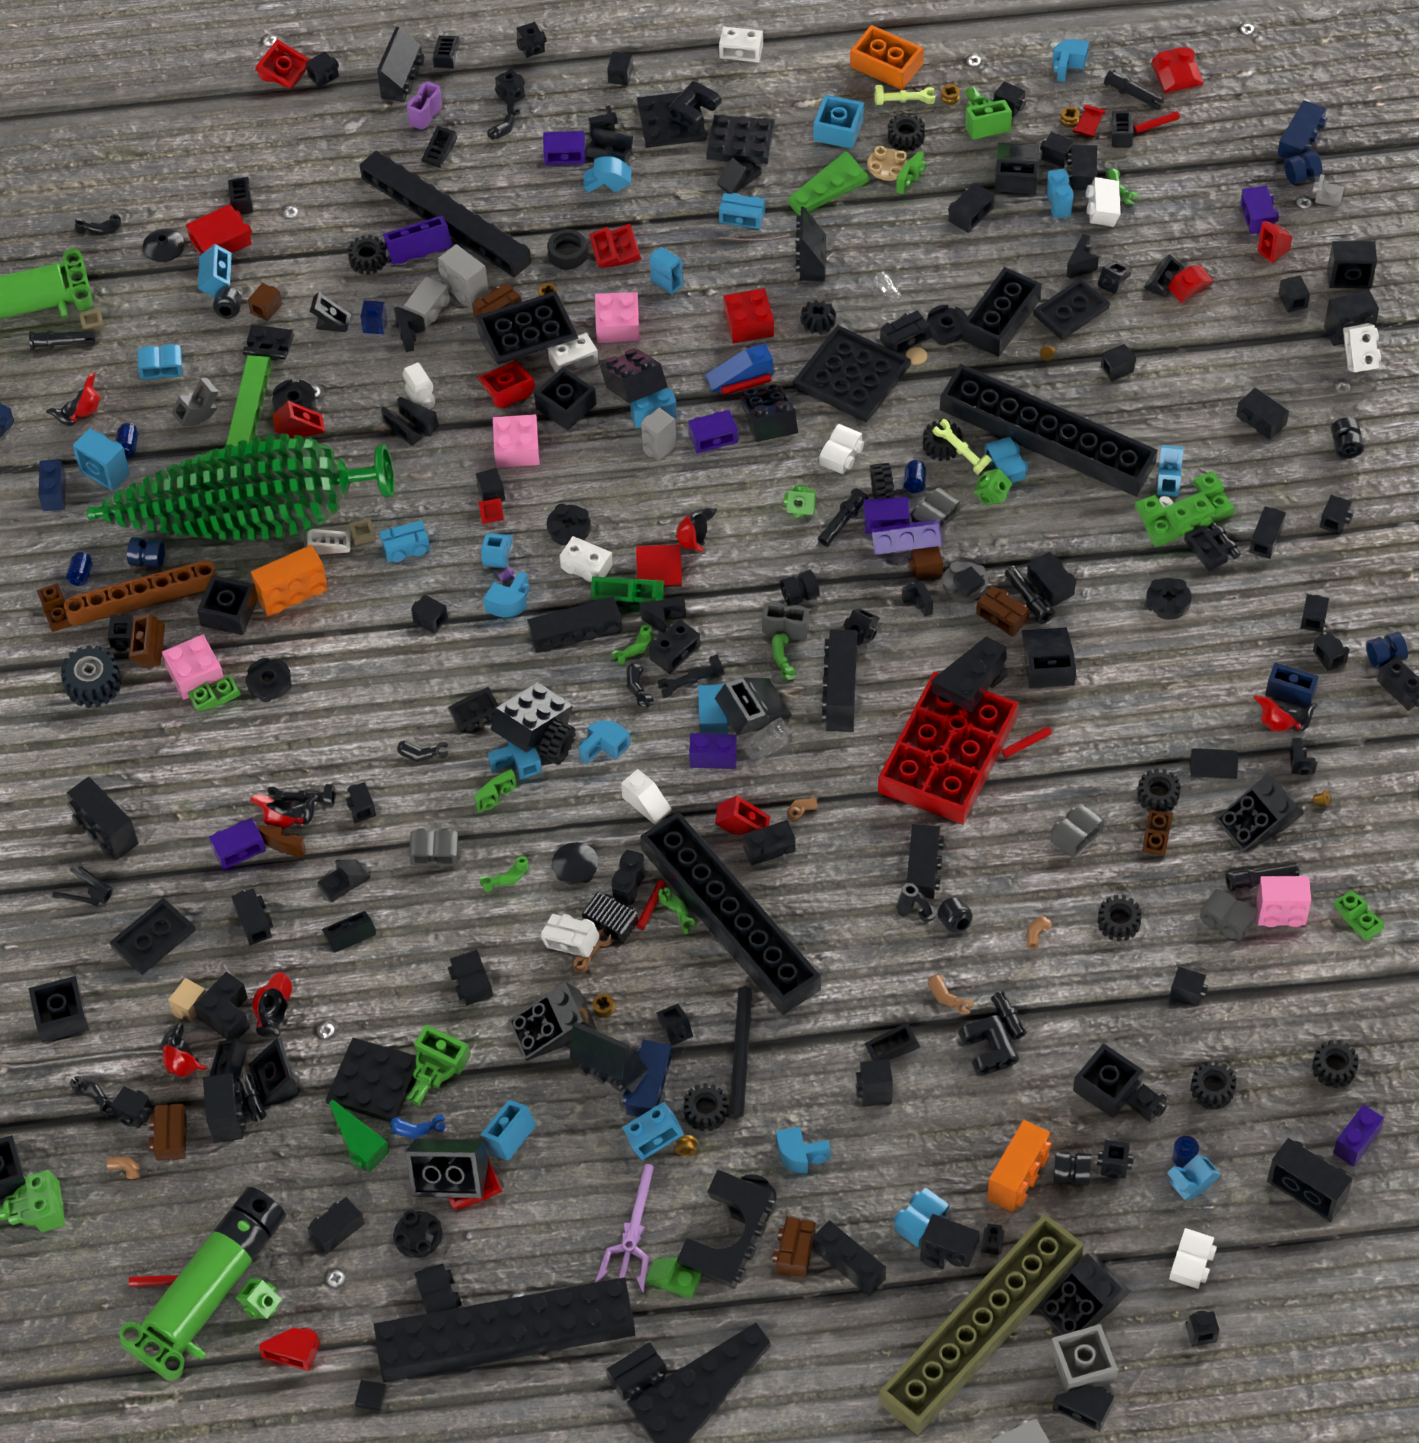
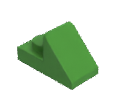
[645,1257,702,1299]

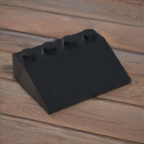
[476,291,578,364]

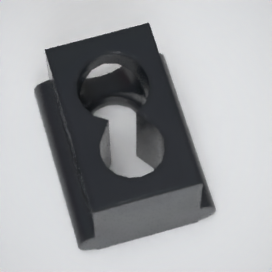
[981,1223,1004,1255]

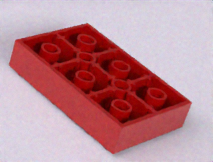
[878,671,1019,825]

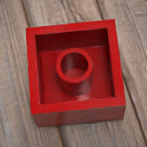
[723,288,774,344]

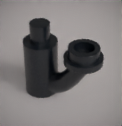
[896,883,937,922]

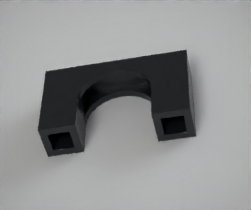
[677,1169,776,1289]

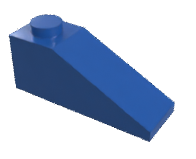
[705,343,773,393]

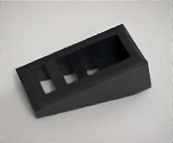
[433,35,459,69]
[1112,111,1133,148]
[421,126,458,168]
[228,177,253,215]
[397,397,438,436]
[864,1022,920,1061]

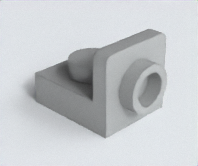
[1312,174,1344,207]

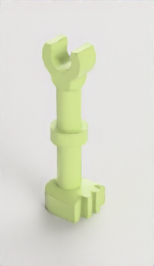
[874,85,935,105]
[932,419,992,475]

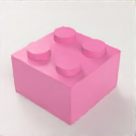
[595,292,640,343]
[493,414,540,468]
[162,634,224,700]
[1256,876,1311,927]

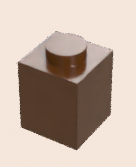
[248,283,282,321]
[908,546,943,580]

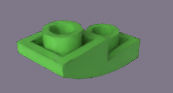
[896,151,927,194]
[188,674,242,712]
[474,769,517,812]
[1333,890,1384,941]

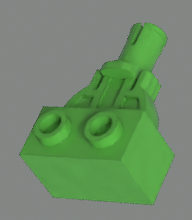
[965,86,1012,140]
[406,1024,471,1107]
[0,1170,65,1232]

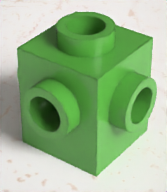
[973,468,1012,506]
[783,485,817,517]
[235,1278,282,1319]

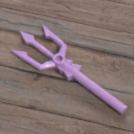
[595,1164,654,1294]

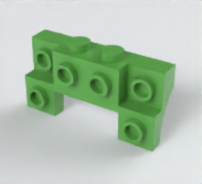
[1135,471,1234,548]

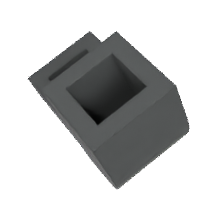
[171,378,218,426]

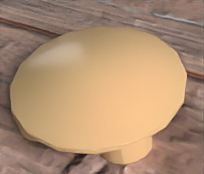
[867,146,908,181]

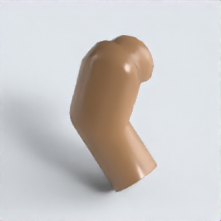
[787,798,817,821]
[1027,916,1052,949]
[107,1157,140,1179]

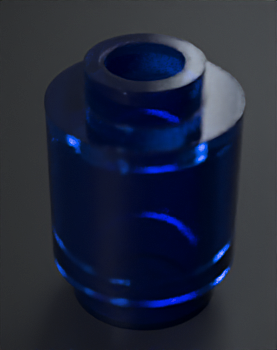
[115,423,139,457]
[904,460,927,493]
[66,552,93,586]
[1172,1136,1199,1168]

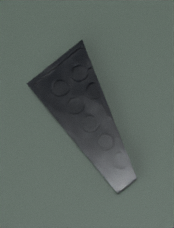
[627,1322,770,1443]

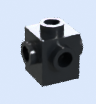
[516,22,547,58]
[495,68,525,105]
[843,608,880,646]
[1097,1140,1133,1179]

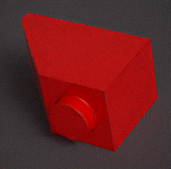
[1257,221,1292,263]
[1168,265,1213,303]
[272,401,325,439]
[715,796,770,835]
[259,1327,320,1372]

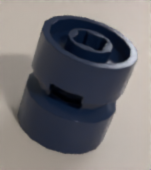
[1284,150,1323,184]
[127,537,165,569]
[1366,632,1408,669]

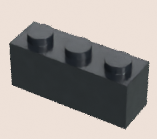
[906,824,944,899]
[812,1220,886,1296]

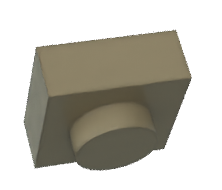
[79,308,105,332]
[349,518,377,546]

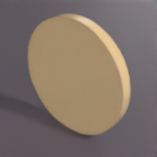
[906,347,927,365]

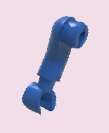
[390,1114,446,1139]

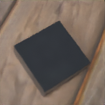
[953,566,985,596]
[355,1380,387,1411]

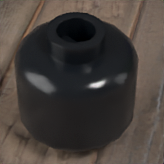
[213,287,242,319]
[937,897,973,933]

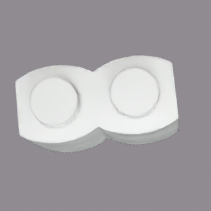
[403,363,435,409]
[819,424,864,474]
[1169,1228,1217,1289]

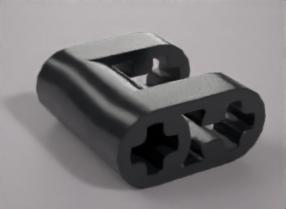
[667,81,722,130]
[958,1016,1019,1076]

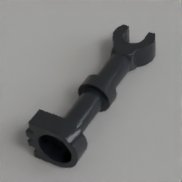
[657,654,725,698]
[267,784,336,807]

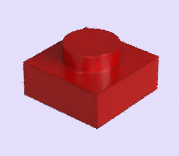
[478,498,505,524]

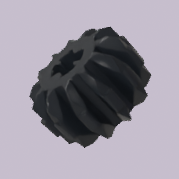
[800,299,836,335]

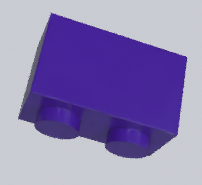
[543,131,586,165]
[1240,186,1279,234]
[688,410,738,454]
[863,497,910,534]
[689,733,737,769]
[209,818,266,870]
[1333,1104,1384,1167]

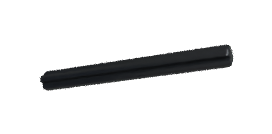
[729,986,752,1119]

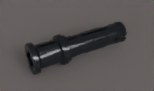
[1104,68,1164,110]
[29,330,95,350]
[817,488,869,547]
[1005,566,1055,624]
[1225,863,1299,892]

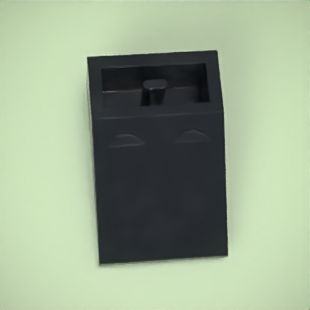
[995,143,1039,194]
[795,206,826,281]
[739,384,798,442]
[1022,627,1076,688]
[715,677,792,735]
[1215,773,1304,853]
[508,982,597,1061]
[1036,1253,1131,1335]

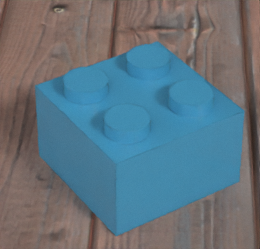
[813,95,864,149]
[73,428,130,491]

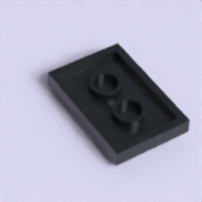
[1033,278,1110,340]
[109,898,196,975]

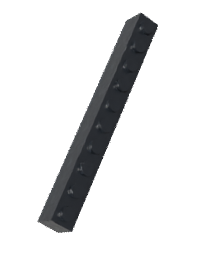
[359,150,531,278]

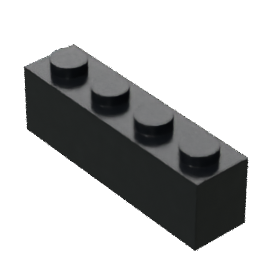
[527,597,622,653]

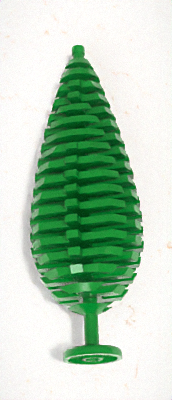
[86,434,395,541]

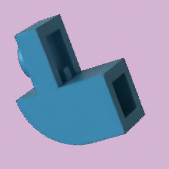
[1052,39,1089,82]
[583,156,632,192]
[1157,445,1183,497]
[481,533,513,568]
[483,571,530,618]
[578,721,631,765]
[488,741,542,780]
[776,1127,830,1173]
[1167,1155,1221,1200]

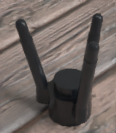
[53,866,113,907]

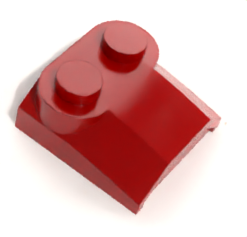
[255,39,310,89]
[1151,47,1204,94]
[477,360,535,408]

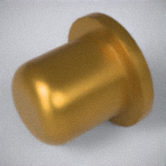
[1040,346,1056,361]
[1313,790,1331,806]

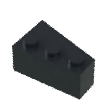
[931,636,1007,713]

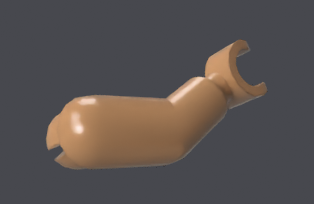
[573,929,612,974]
[928,974,974,1015]

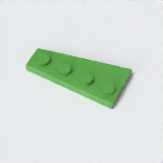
[788,151,869,215]

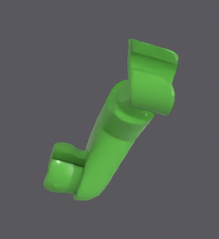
[1105,168,1139,204]
[612,625,654,665]
[772,633,797,680]
[480,856,529,892]
[658,888,696,934]

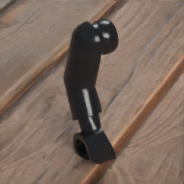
[487,103,520,140]
[75,214,121,235]
[626,663,654,707]
[397,740,448,762]
[70,1076,112,1118]

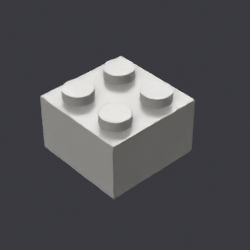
[438,244,489,308]
[1050,1324,1118,1392]

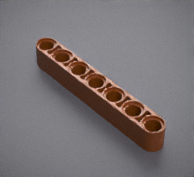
[64,560,217,626]

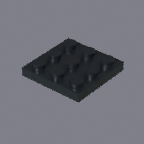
[637,92,706,148]
[706,115,775,164]
[326,1037,416,1122]

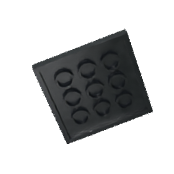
[793,325,911,423]

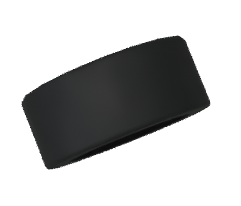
[547,229,588,270]

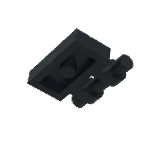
[243,325,294,361]
[1184,522,1241,571]

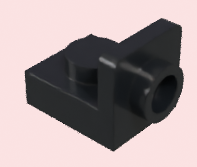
[588,105,618,138]
[1097,260,1132,294]
[902,581,933,617]
[1289,738,1318,775]
[656,1003,693,1045]
[1127,1083,1167,1122]

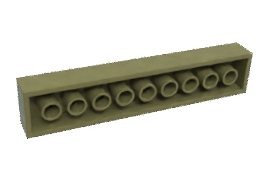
[879,1213,1084,1435]

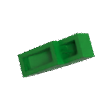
[591,577,664,602]

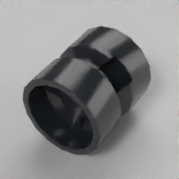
[1331,417,1364,459]
[780,569,820,606]
[1053,1151,1091,1186]

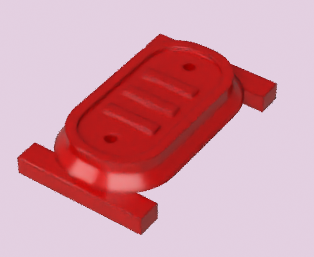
[1073,104,1106,138]

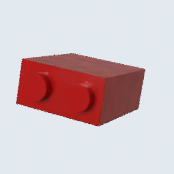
[186,204,253,255]

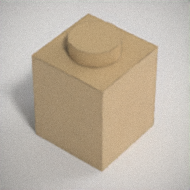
[168,978,206,1022]

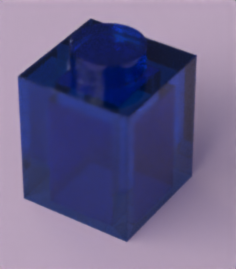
[360,300,387,334]

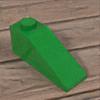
[329,1099,389,1173]

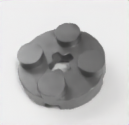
[943,561,988,604]

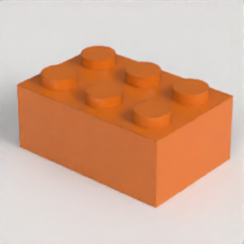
[850,25,924,90]
[251,545,328,617]
[987,1119,1052,1214]

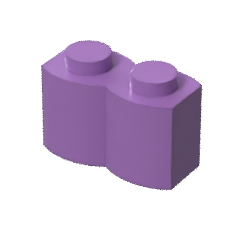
[407,81,442,130]

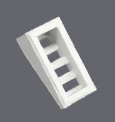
[304,529,351,555]

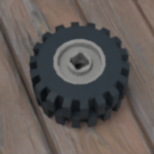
[61,645,121,708]

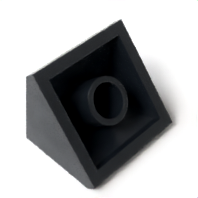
[248,1038,298,1106]

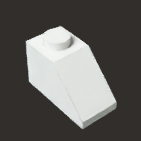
[621,769,672,825]

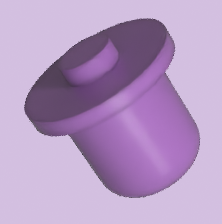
[499,566,515,582]

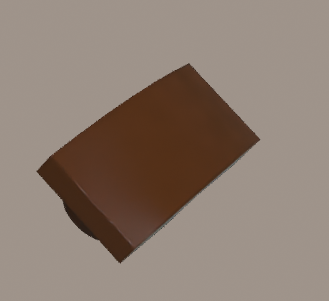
[37,583,73,632]
[1142,809,1173,856]
[258,825,306,857]

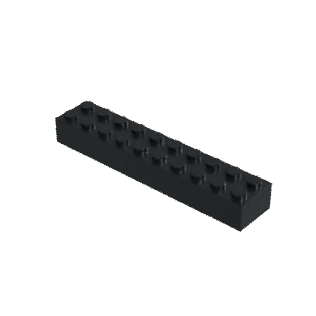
[940,363,1158,497]
[640,811,821,1015]
[373,1277,636,1383]

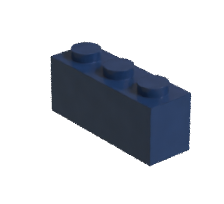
[1277,100,1328,158]
[622,1040,672,1117]

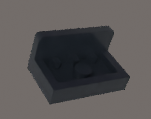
[585,128,633,163]
[447,686,501,732]

